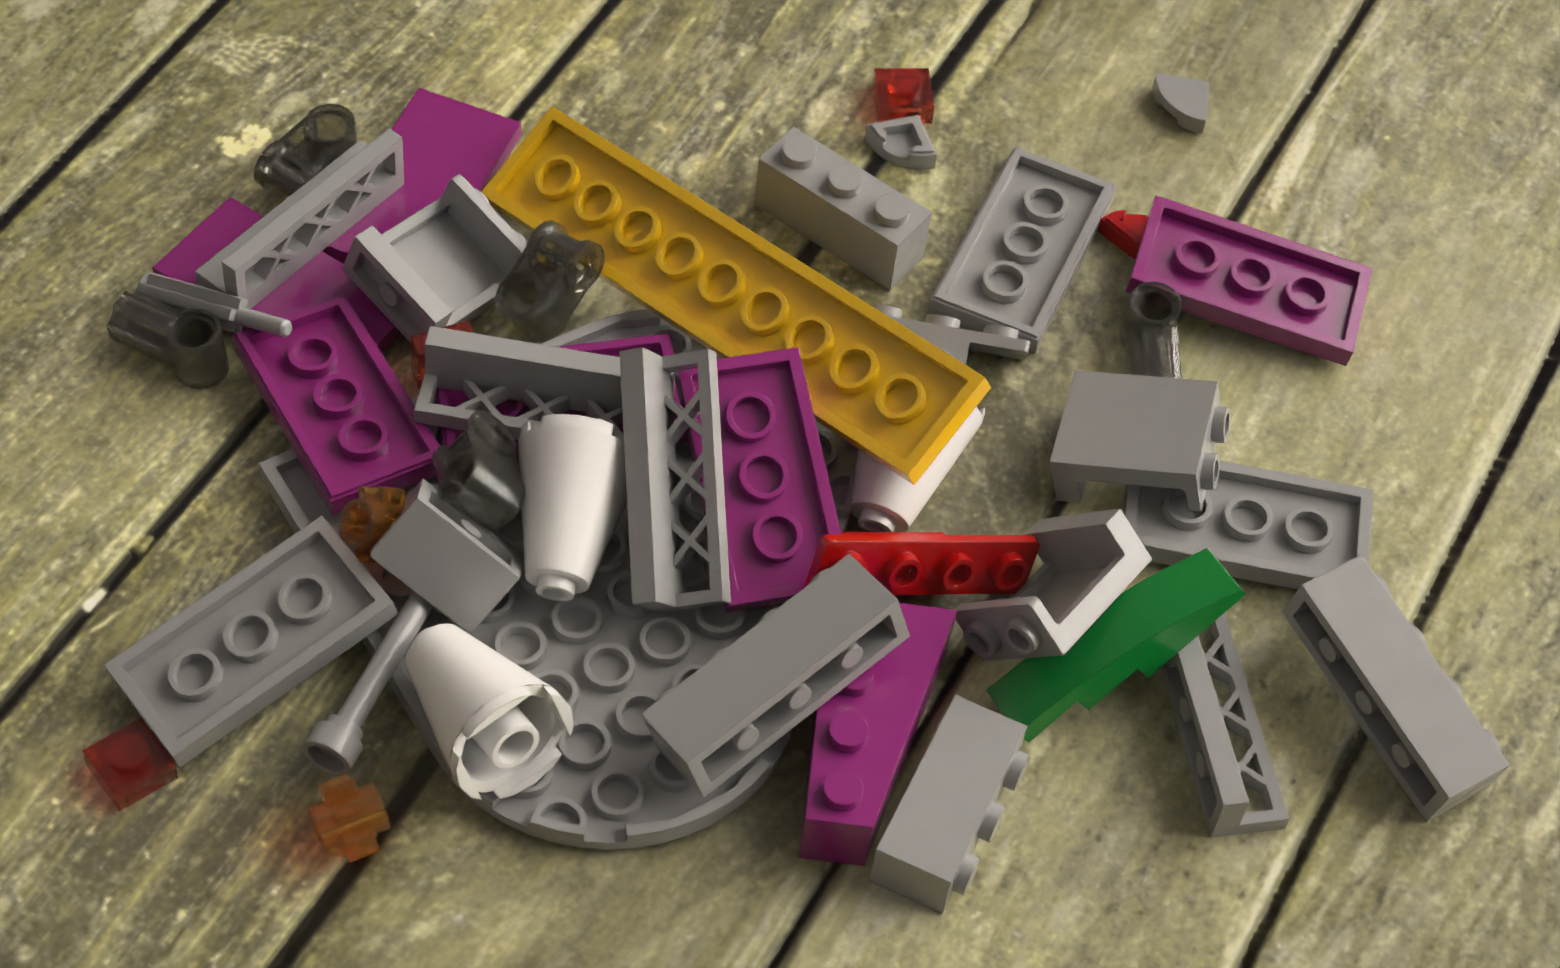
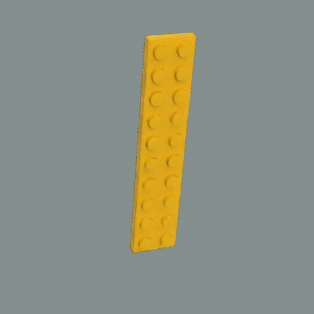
[481,106,991,485]

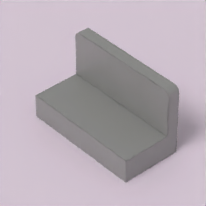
[371,479,524,632]

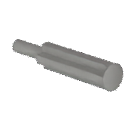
[136,272,292,338]

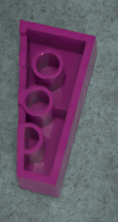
[799,603,957,866]

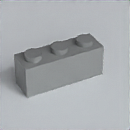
[754,127,932,290]
[869,695,1030,914]

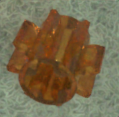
[340,486,406,563]
[307,773,390,863]

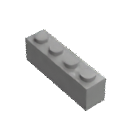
[641,554,910,798]
[1282,555,1510,822]

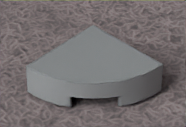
[1152,73,1210,134]
[865,115,937,169]

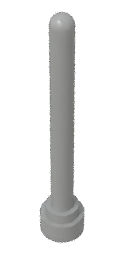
[302,590,433,775]

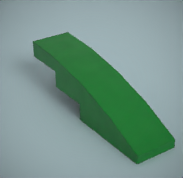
[986,548,1246,743]

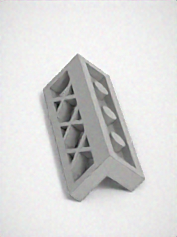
[195,128,404,309]
[414,326,675,441]
[619,347,731,612]
[1161,613,1289,838]

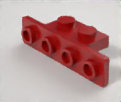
[805,532,1040,595]

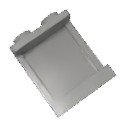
[342,174,536,354]
[1050,370,1230,512]
[955,509,1152,661]

